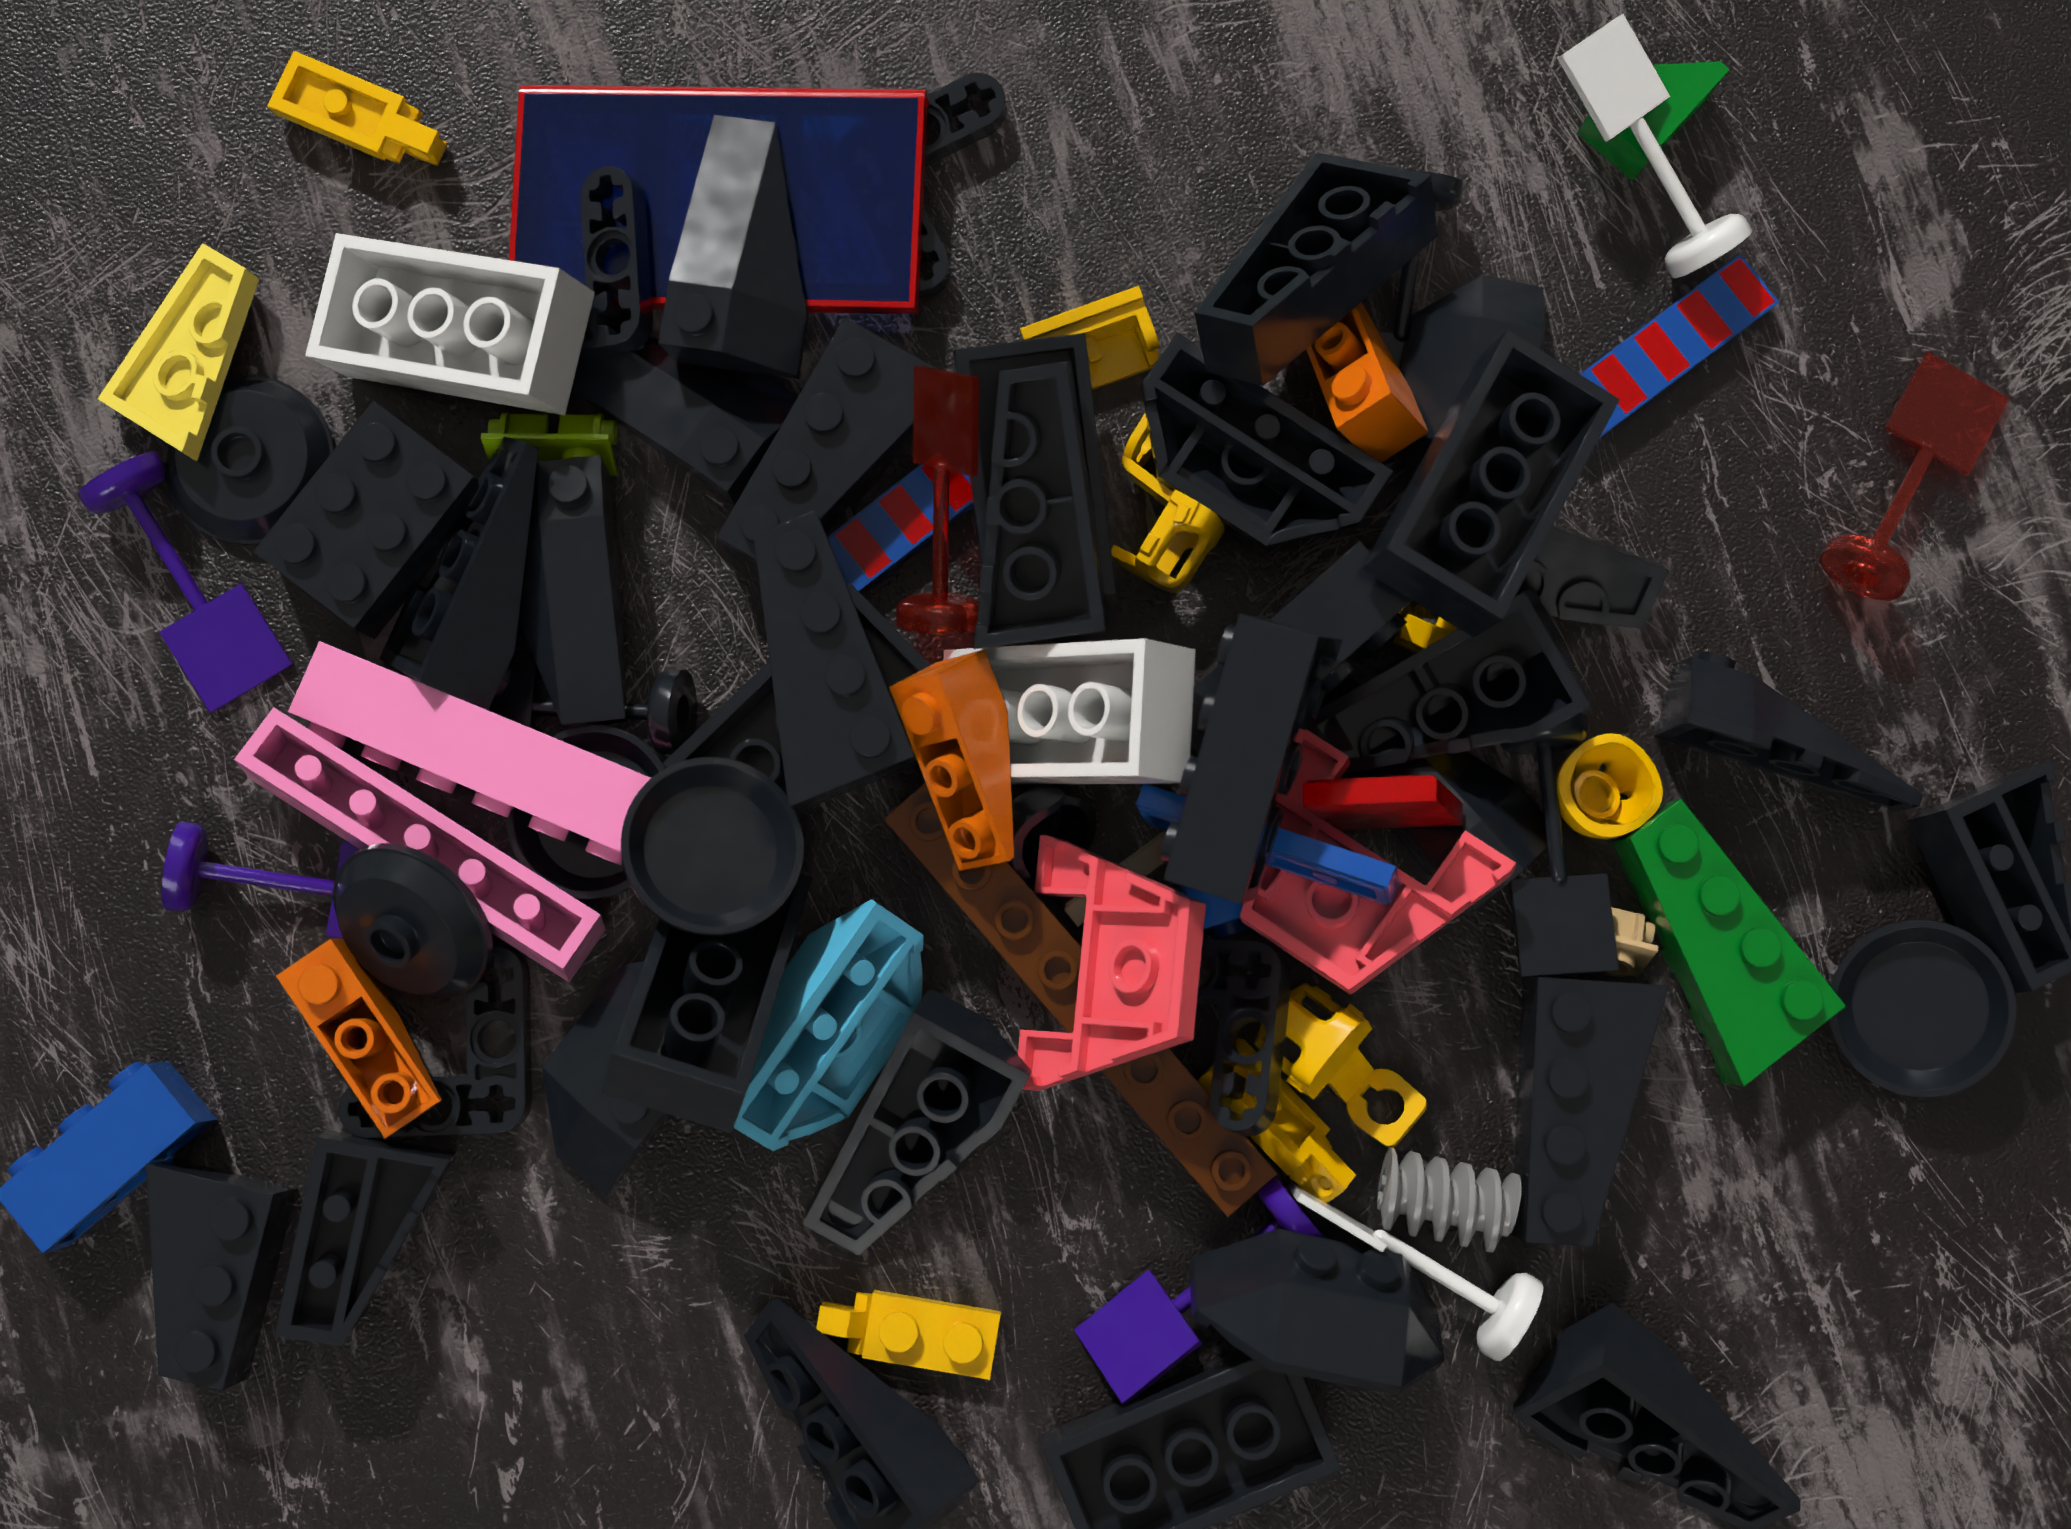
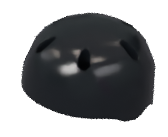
[1007,785,1097,884]

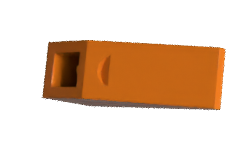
[1306,302,1429,463]
[889,649,1014,871]
[276,939,442,1139]

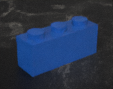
[0,1061,218,1253]

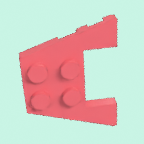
[1240,729,1516,995]
[1018,835,1206,1091]

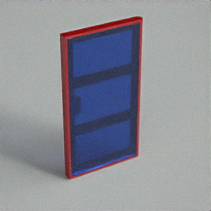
[509,85,929,315]

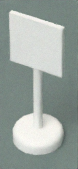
[1557,14,1753,278]
[1287,1181,1544,1361]

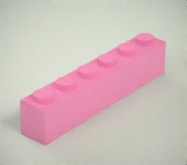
[288,641,651,865]
[234,707,606,982]

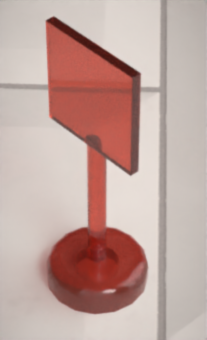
[1819,351,2009,601]
[896,366,979,634]

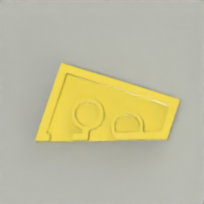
[98,243,259,461]

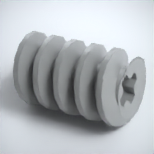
[1377,1147,1521,1253]

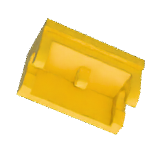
[1020,285,1160,390]

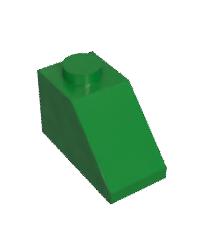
[1577,61,1730,181]

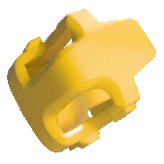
[1111,414,1225,593]
[1254,983,1427,1148]

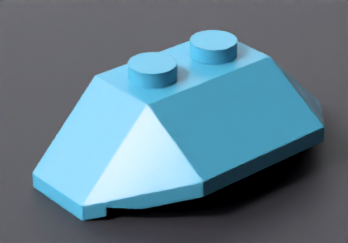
[733,899,924,1151]

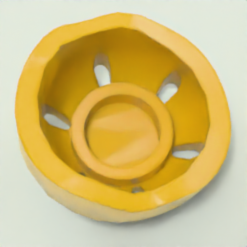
[1556,733,1663,840]

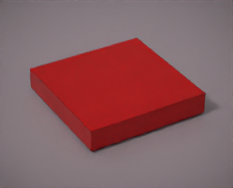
[1303,775,1463,830]

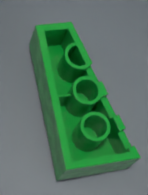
[1612,798,1846,1087]

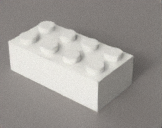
[305,233,595,415]
[943,638,1196,785]

